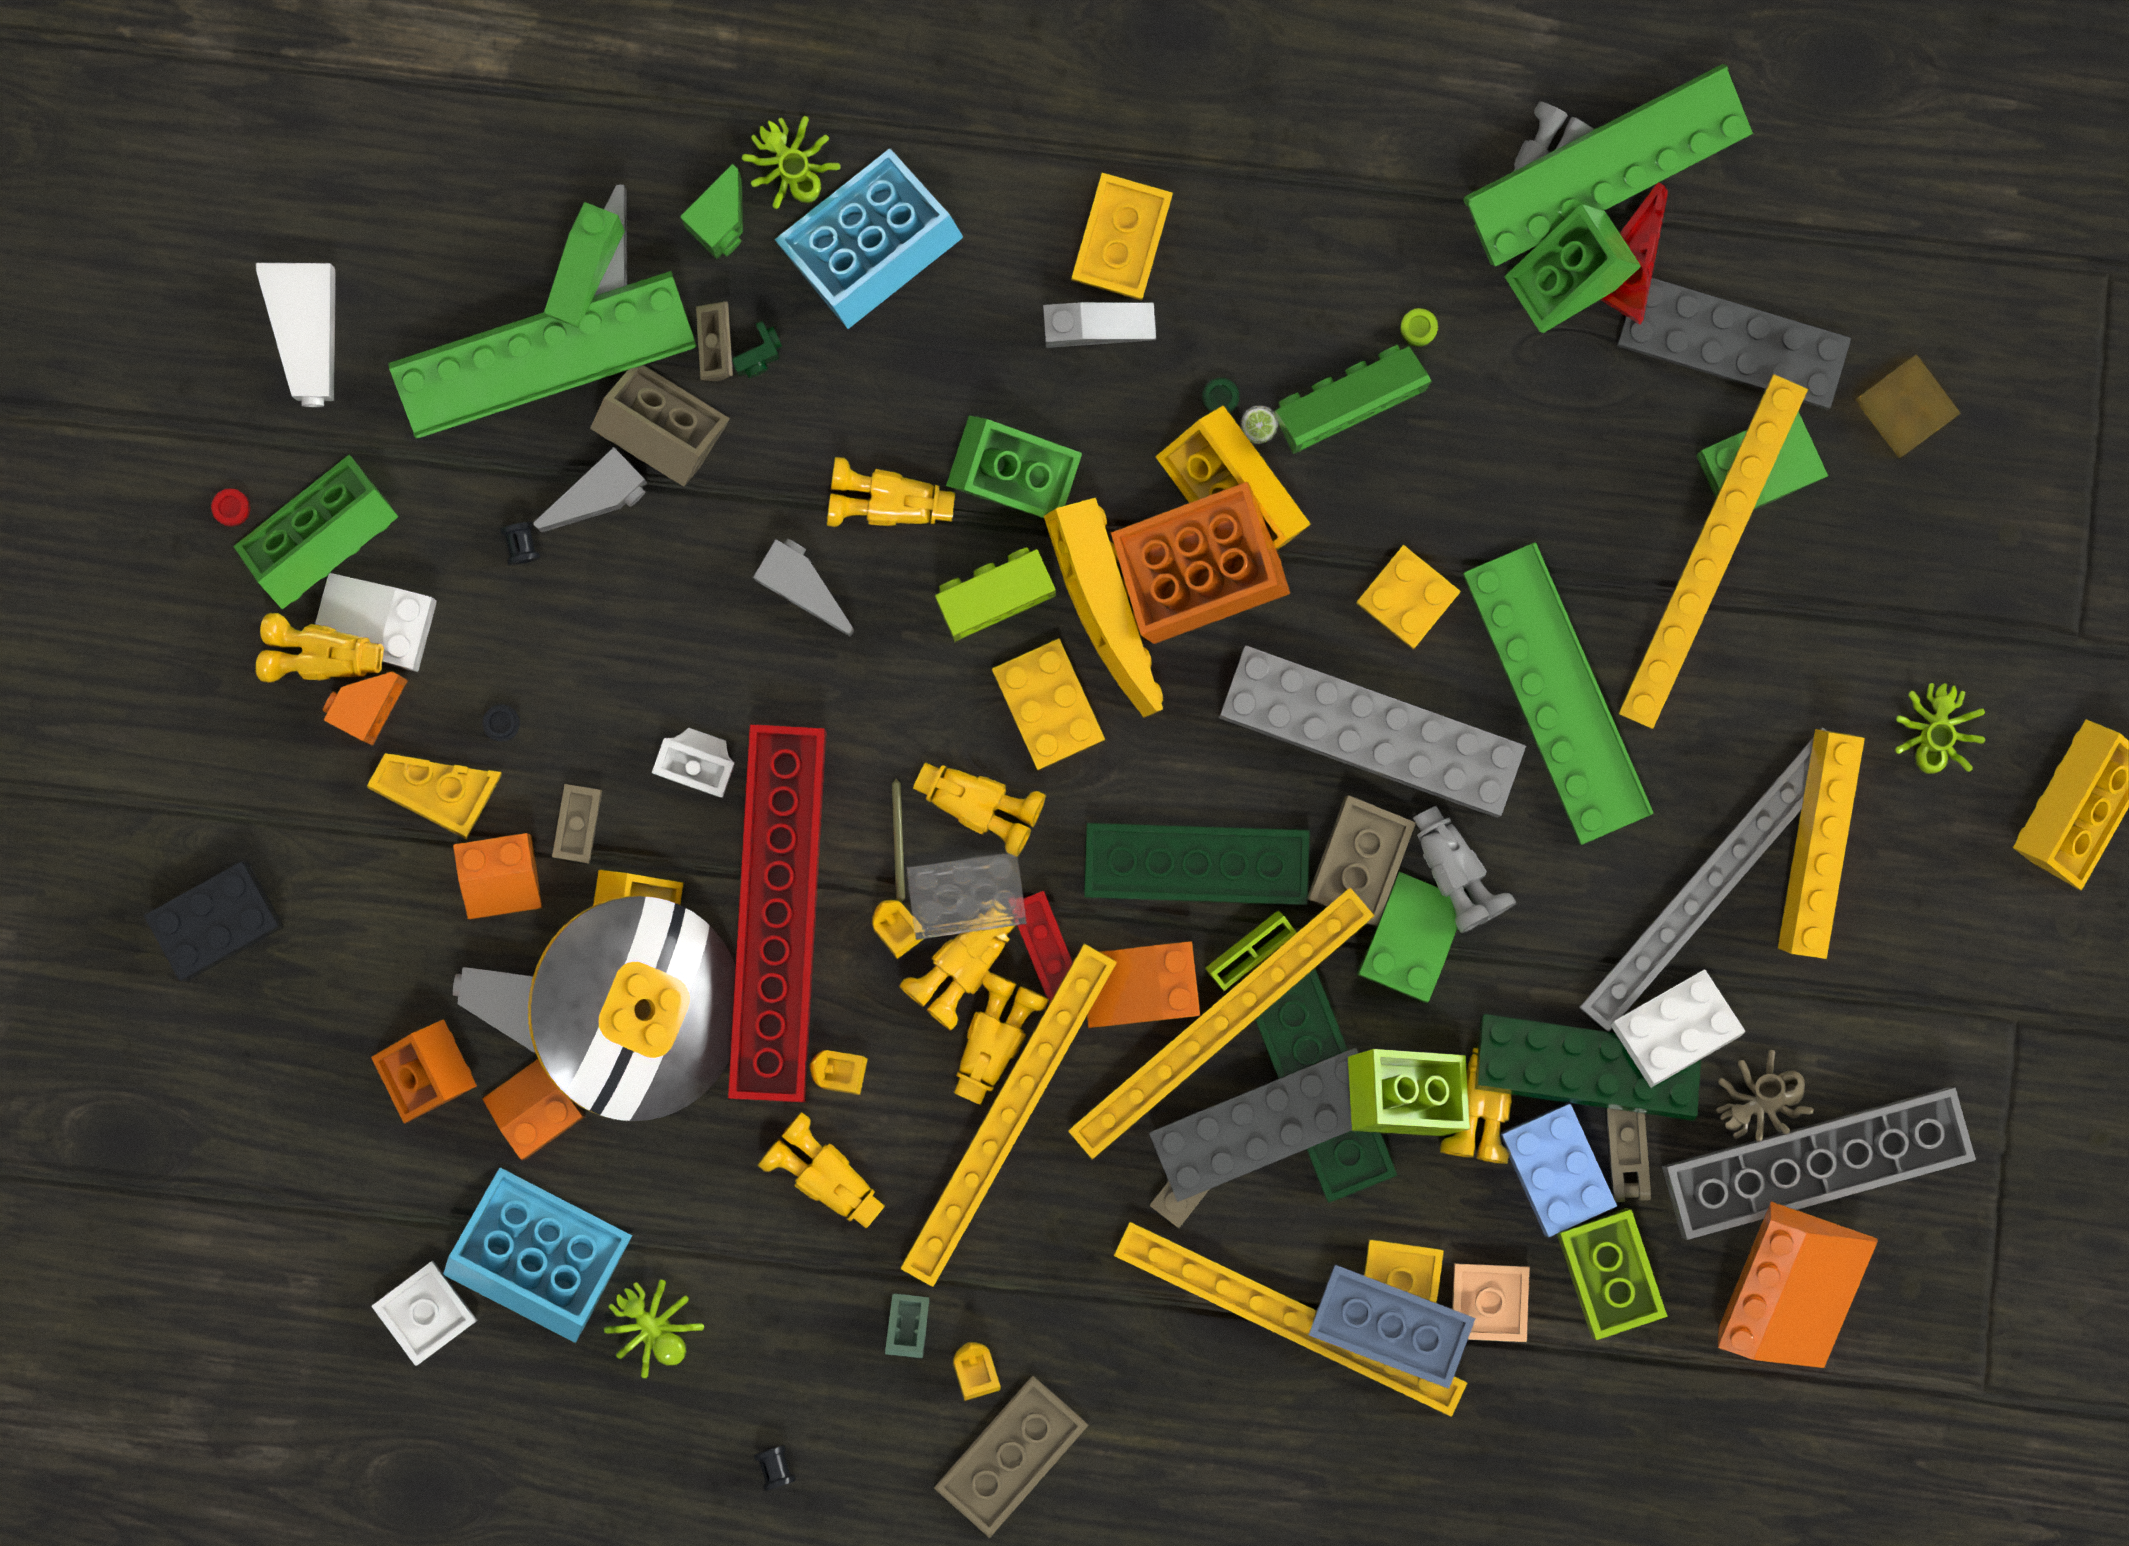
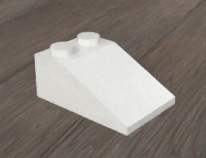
[315,573,437,672]

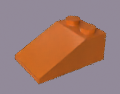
[1087,941,1200,1028]

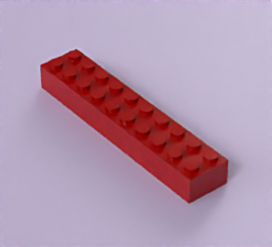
[728,725,826,1102]

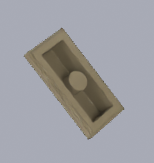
[696,301,733,381]

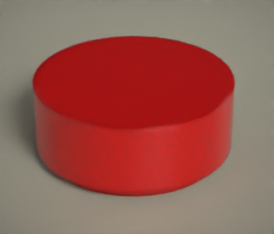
[211,489,250,527]

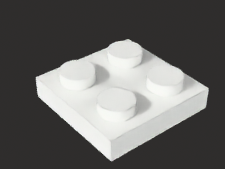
[372,1261,478,1366]

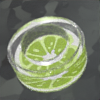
[1241,406,1278,444]

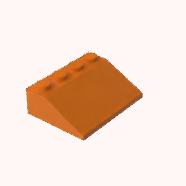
[1111,482,1290,644]
[1718,1201,1878,1368]

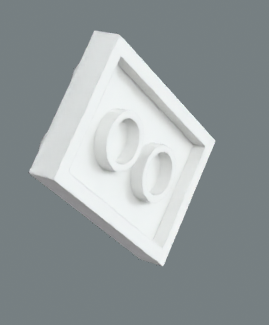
[1611,969,1745,1088]

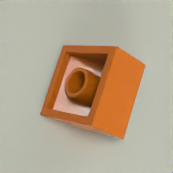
[323,672,408,745]
[453,833,542,920]
[371,1019,477,1124]
[482,1059,586,1160]

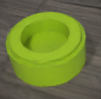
[1400,308,1438,347]

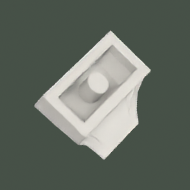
[652,728,735,798]

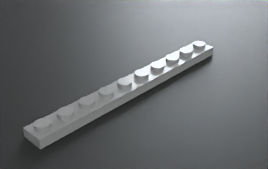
[1579,728,1826,1032]

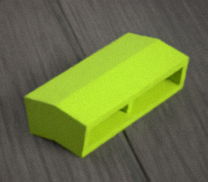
[1205,911,1297,991]

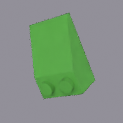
[1505,204,1641,333]
[1696,411,1828,510]
[946,416,1082,518]
[1356,872,1457,1003]

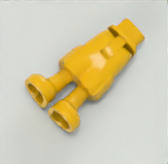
[827,457,955,527]
[256,613,384,683]
[913,762,1046,857]
[899,904,1017,1031]
[954,971,1049,1105]
[1440,1048,1512,1164]
[758,1112,885,1228]

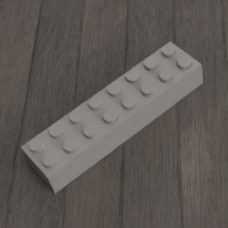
[1219,645,1526,818]
[1662,1087,1976,1240]

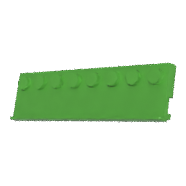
[1463,64,1753,267]
[389,271,696,439]
[1463,542,1654,845]

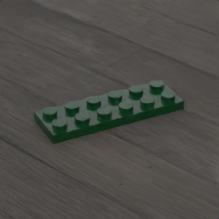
[1084,823,1310,905]
[1255,968,1397,1203]
[1475,1014,1701,1121]

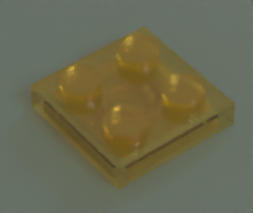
[1855,354,1961,459]

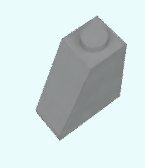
[453,967,535,1052]

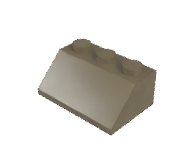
[590,365,730,487]

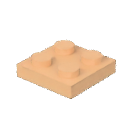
[1452,1263,1530,1342]

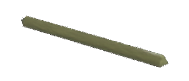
[892,779,905,902]

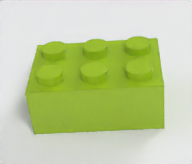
[935,547,1056,642]
[1348,1049,1470,1136]
[1557,1208,1667,1340]

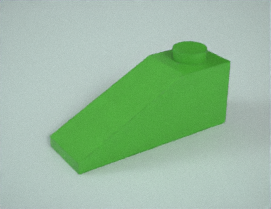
[544,202,625,328]

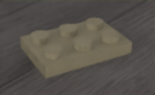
[1306,795,1416,927]

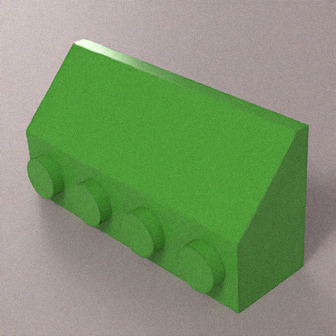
[1274,345,1431,454]
[233,454,398,609]

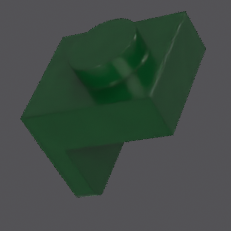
[732,321,782,379]

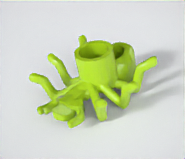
[742,116,841,209]
[1895,683,1985,774]
[604,1279,704,1378]

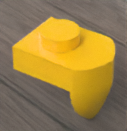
[872,900,927,959]
[810,1050,868,1095]
[953,1342,1001,1401]

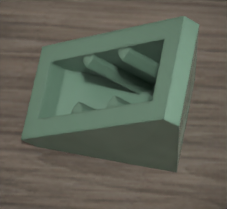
[885,1294,930,1358]

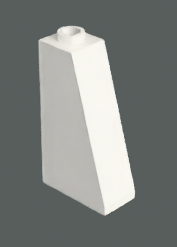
[256,263,335,407]

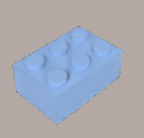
[1500,1103,1617,1237]

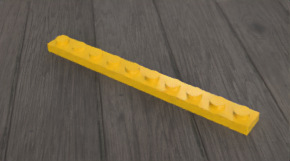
[1619,374,1808,729]
[1068,887,1375,1159]
[901,943,1117,1287]
[1114,1222,1467,1417]

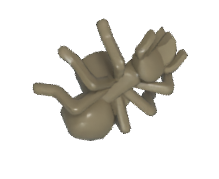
[1716,1050,1814,1141]

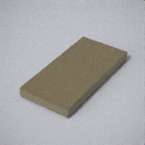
[934,1375,1089,1538]

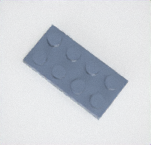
[1308,1264,1476,1389]

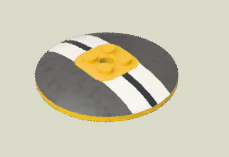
[528,896,736,1121]

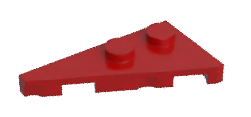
[1600,182,1668,325]

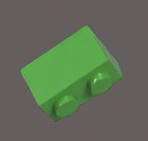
[680,164,743,259]

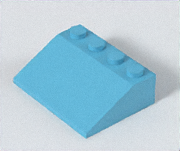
[775,148,963,329]
[443,1168,632,1343]

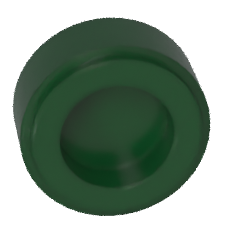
[1202,378,1239,413]

